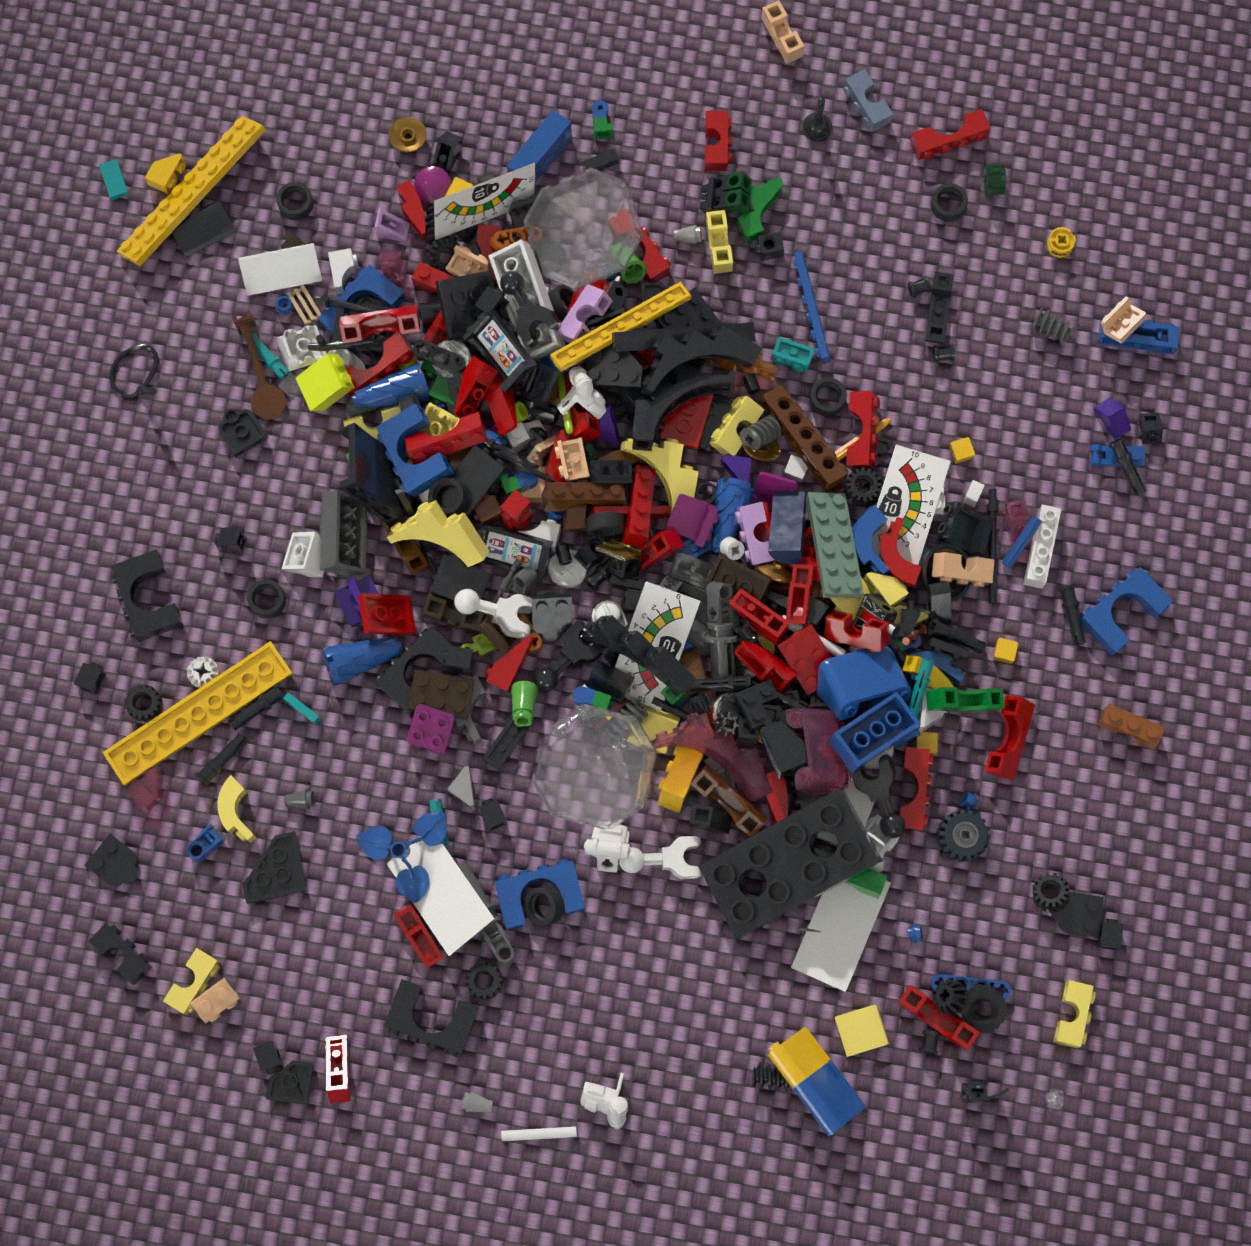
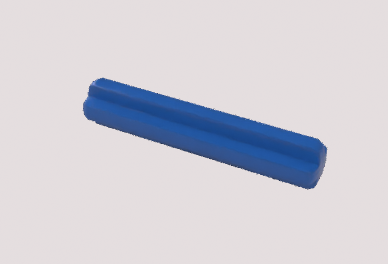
[1002,516,1042,568]

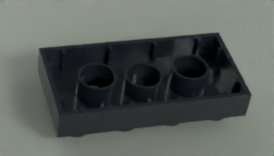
[698,788,883,939]

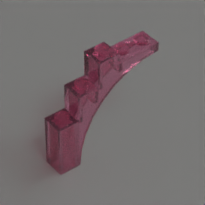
[650,712,773,802]

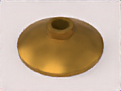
[389,117,427,152]
[743,440,781,461]
[757,560,792,583]

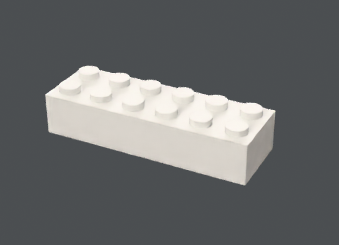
[489,240,566,359]

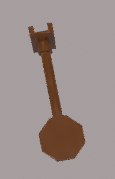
[231,310,287,421]

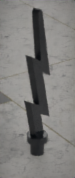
[445,352,461,418]
[482,438,555,482]

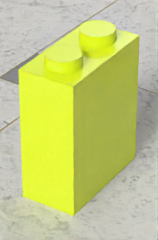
[296,353,354,412]

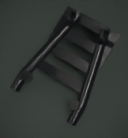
[308,294,393,352]

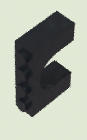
[111,550,184,642]
[375,626,458,718]
[384,979,480,1057]

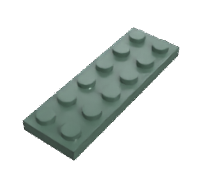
[806,492,864,598]

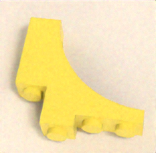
[621,438,699,515]
[387,500,489,567]

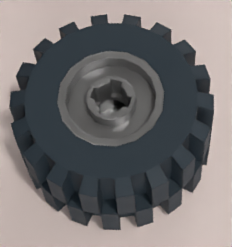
[936,809,991,862]

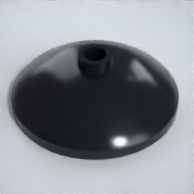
[921,543,971,602]

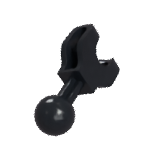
[500,270,562,348]
[533,620,604,692]
[851,754,906,839]

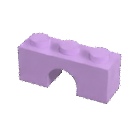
[556,284,613,343]
[735,502,774,566]

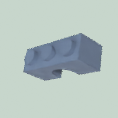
[843,69,893,132]

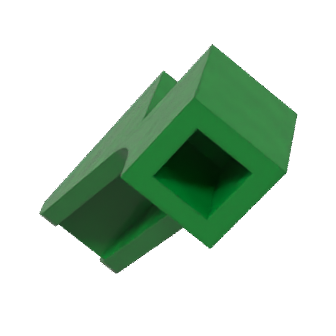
[737,178,783,245]
[421,349,454,411]

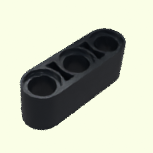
[928,582,952,636]

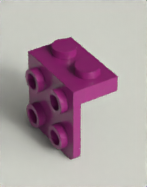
[751,472,797,515]
[666,493,719,547]
[406,704,455,754]

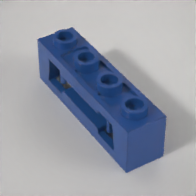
[1097,315,1180,355]

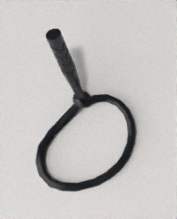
[109,344,159,399]

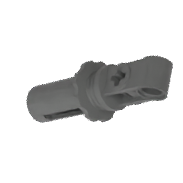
[703,581,741,691]
[458,862,516,966]

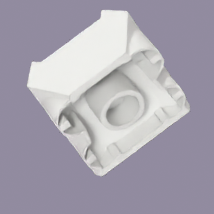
[277,325,326,371]

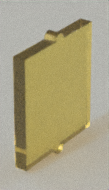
[595,539,642,562]

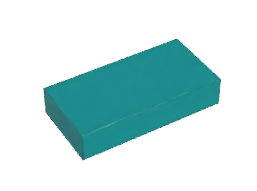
[99,159,129,201]
[283,692,321,726]

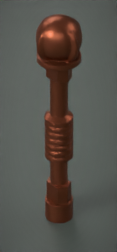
[902,621,929,645]

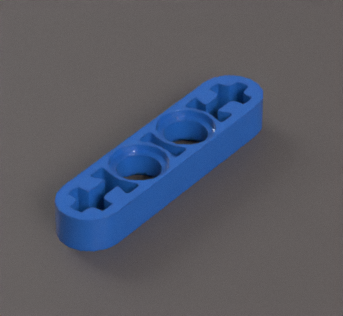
[930,974,1011,999]

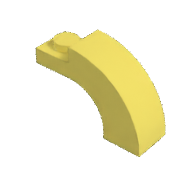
[218,775,256,843]

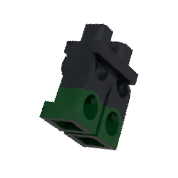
[699,171,752,214]

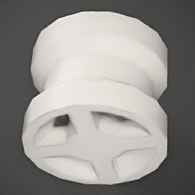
[720,537,745,560]

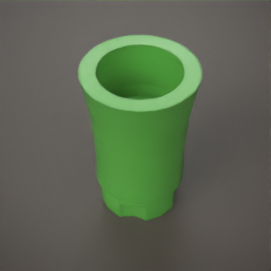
[612,244,646,283]
[511,681,538,727]

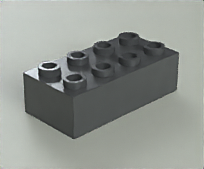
[320,489,367,577]

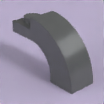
[455,675,486,745]

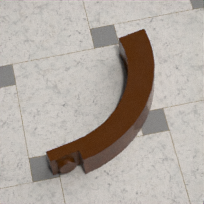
[562,450,649,533]
[379,518,428,575]

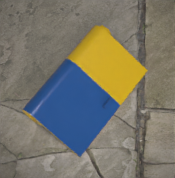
[767,1026,866,1137]

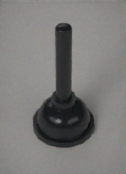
[803,98,832,141]

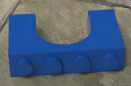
[319,264,406,354]
[376,403,455,497]
[1081,567,1173,656]
[494,859,586,931]

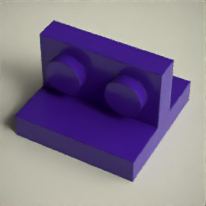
[334,575,379,628]

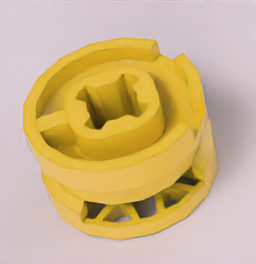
[1047,227,1076,258]

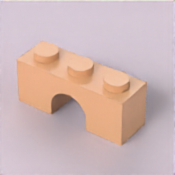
[761,0,804,64]
[932,552,994,587]

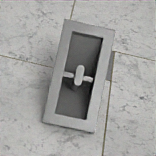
[447,766,475,809]

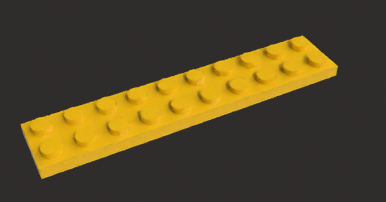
[117,116,266,266]
[102,641,293,786]

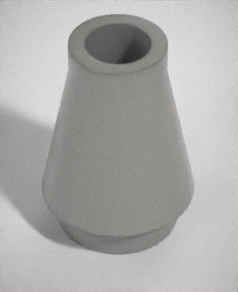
[674,225,702,244]
[461,1091,493,1113]

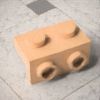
[446,245,491,277]
[1101,297,1147,344]
[555,438,590,482]
[190,978,239,1023]

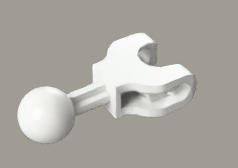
[454,589,532,639]
[619,836,703,879]

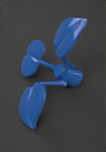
[356,812,447,903]

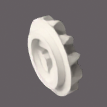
[187,656,219,688]

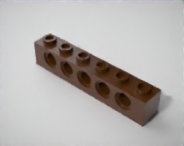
[760,385,848,493]

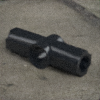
[514,394,560,425]

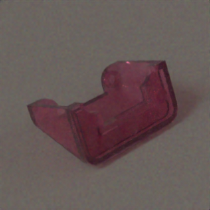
[785,708,851,796]

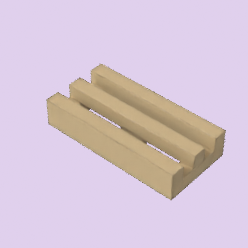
[287,284,321,326]
[526,435,556,463]

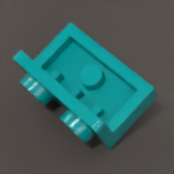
[771,337,815,372]

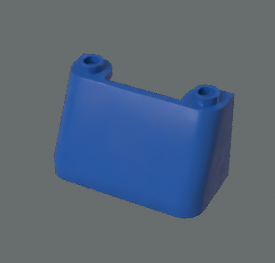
[817,646,912,720]

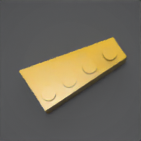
[657,722,713,814]

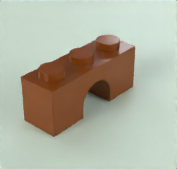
[1097,703,1165,750]

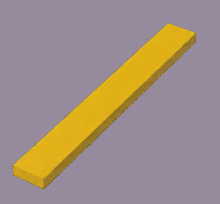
[550,282,691,372]

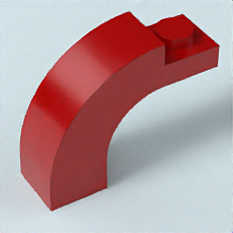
[880,517,922,588]

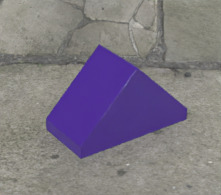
[1093,398,1131,440]
[599,404,621,447]
[720,455,751,483]

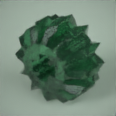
[983,163,1007,196]

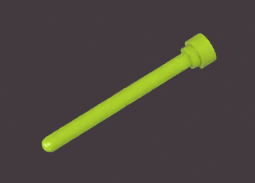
[557,372,573,434]

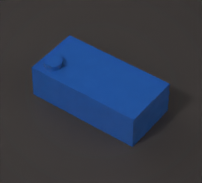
[507,110,572,183]
[828,692,921,773]

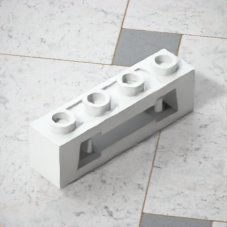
[1023,504,1061,589]

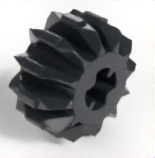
[933,979,969,1015]

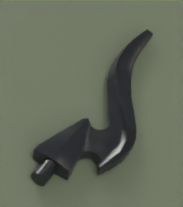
[393,477,437,575]
[887,600,920,686]

